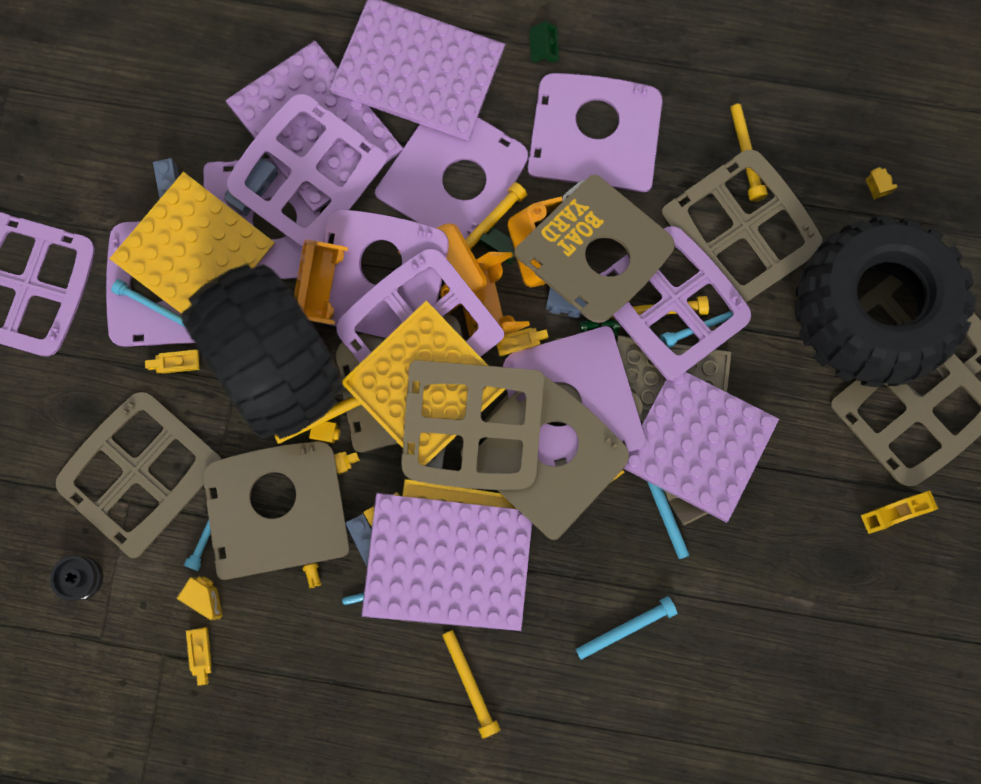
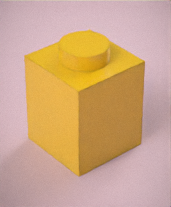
[309,422,340,445]

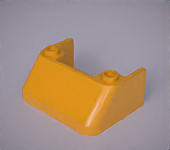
[507,196,563,287]
[398,223,487,314]
[294,239,348,325]
[462,252,530,337]

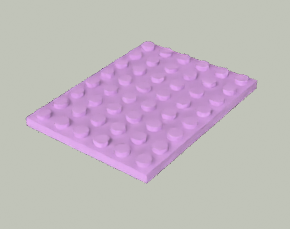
[330,0,505,141]
[226,41,403,214]
[361,494,532,631]

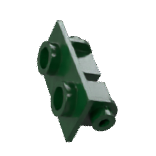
[579,319,619,337]

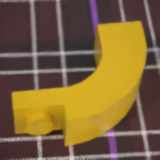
[861,490,938,534]

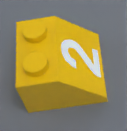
[177,576,223,620]

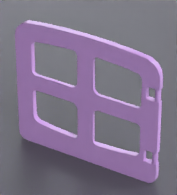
[227,94,387,247]
[0,212,95,357]
[600,227,751,381]
[337,249,504,363]

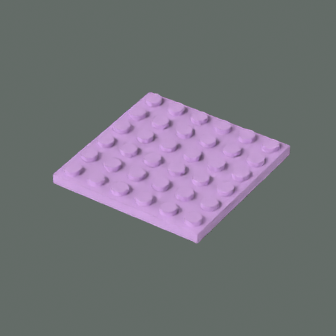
[624,372,779,523]

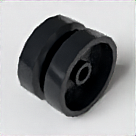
[50,556,103,600]

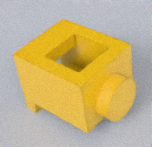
[866,167,897,199]

